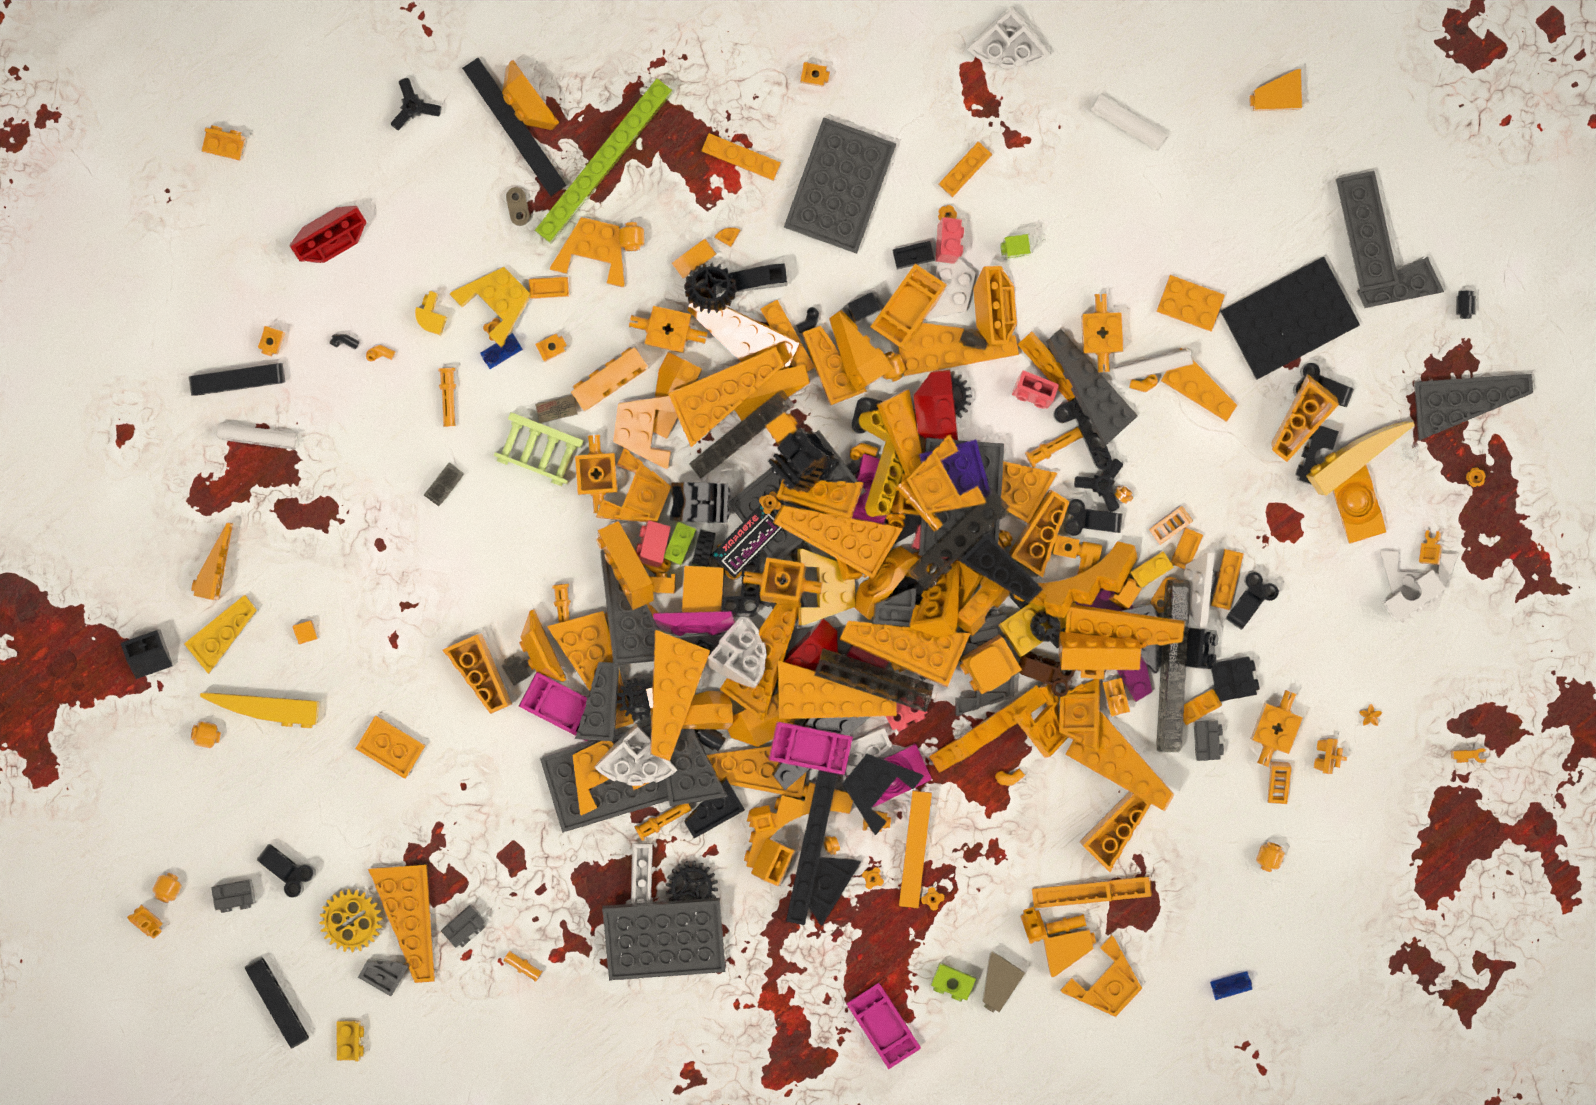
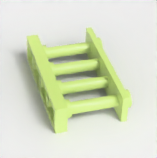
[494,412,584,486]

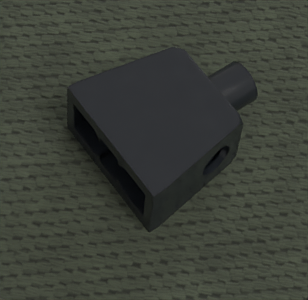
[843,291,884,323]

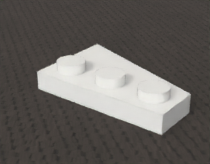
[840,727,892,782]

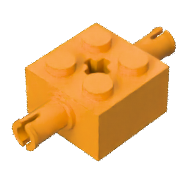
[1081,294,1123,373]
[629,306,708,353]
[575,435,618,514]
[743,558,823,607]
[1250,690,1303,767]

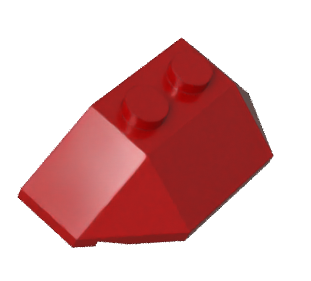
[289,206,367,263]
[913,370,959,440]
[777,618,838,681]

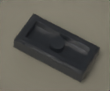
[892,241,935,270]

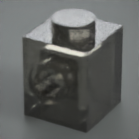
[502,654,531,686]

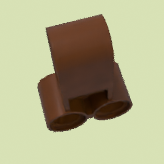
[1018,651,1076,697]

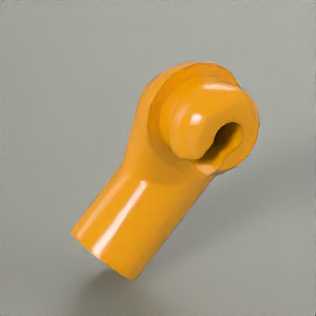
[366,345,396,362]
[1129,374,1158,392]
[849,443,878,460]
[642,559,671,574]
[995,768,1025,786]

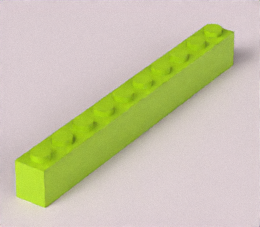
[535,78,673,244]

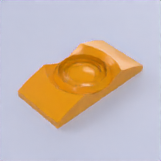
[870,264,947,349]
[1333,465,1387,544]
[854,545,918,620]

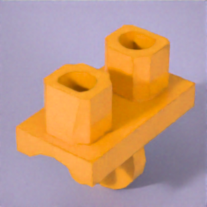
[1102,678,1130,717]
[1314,738,1347,774]
[127,905,163,939]
[1020,907,1048,944]

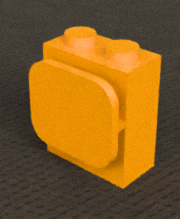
[682,566,724,613]
[959,635,1022,694]

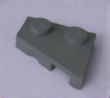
[873,588,916,626]
[358,959,410,996]

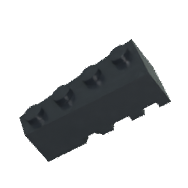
[960,533,1043,603]

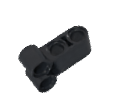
[1293,363,1354,408]
[1064,499,1123,536]
[1225,571,1279,630]
[257,844,316,898]

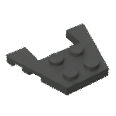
[955,642,1014,716]

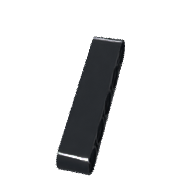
[188,363,285,396]
[245,957,309,1049]

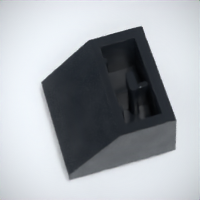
[1185,627,1219,669]
[120,630,173,679]

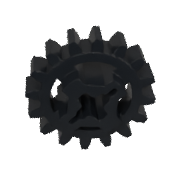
[617,678,652,720]

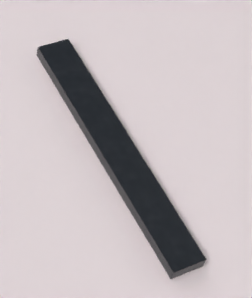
[462,58,567,197]
[786,770,838,925]

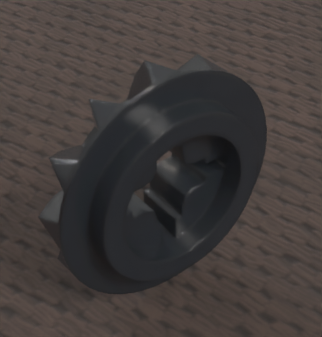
[1030,611,1061,642]

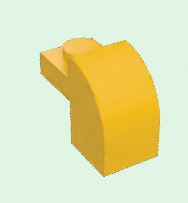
[415,291,447,336]

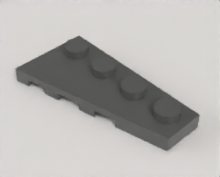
[1356,257,1444,309]
[575,662,619,741]

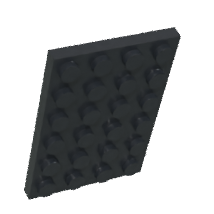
[1220,257,1360,380]

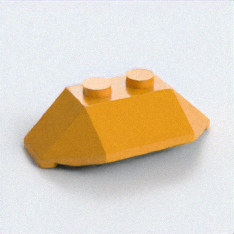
[502,60,559,130]
[973,266,1017,345]
[519,609,567,682]
[728,693,796,747]

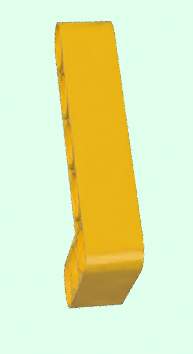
[859,410,903,517]

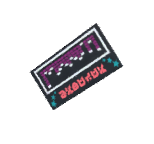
[711,504,783,578]

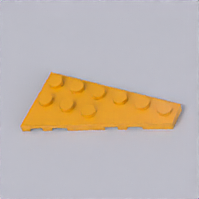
[650,630,710,761]

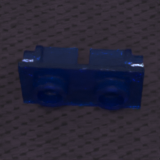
[480,333,523,369]
[1210,971,1253,1000]

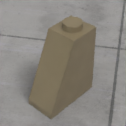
[982,950,1025,1013]

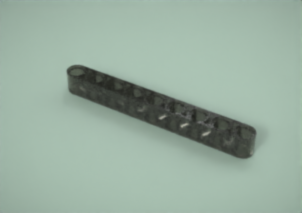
[1156,580,1191,753]

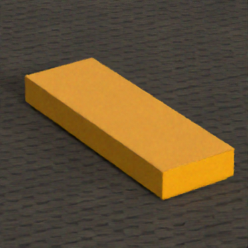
[938,141,992,198]
[1210,549,1244,610]

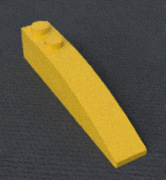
[1306,421,1415,496]
[200,692,319,728]

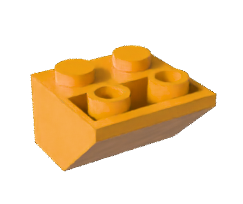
[751,838,797,886]

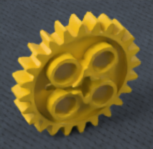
[319,889,383,953]

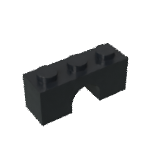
[1295,426,1339,485]

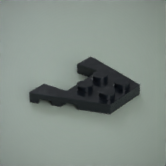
[842,753,924,835]

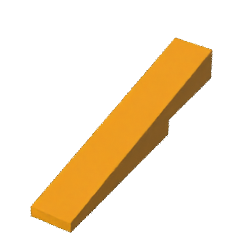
[899,790,932,908]
[1032,876,1152,908]

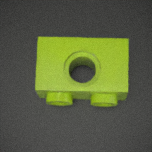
[1000,234,1031,259]
[664,522,697,565]
[931,962,976,1002]

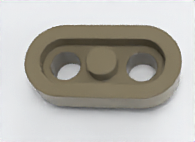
[506,187,530,226]

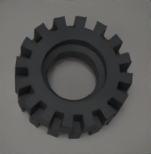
[692,529,716,567]

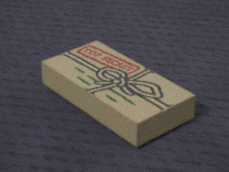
[535,396,578,423]

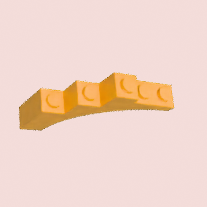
[1014,541,1138,618]
[929,685,1047,773]
[744,782,853,868]

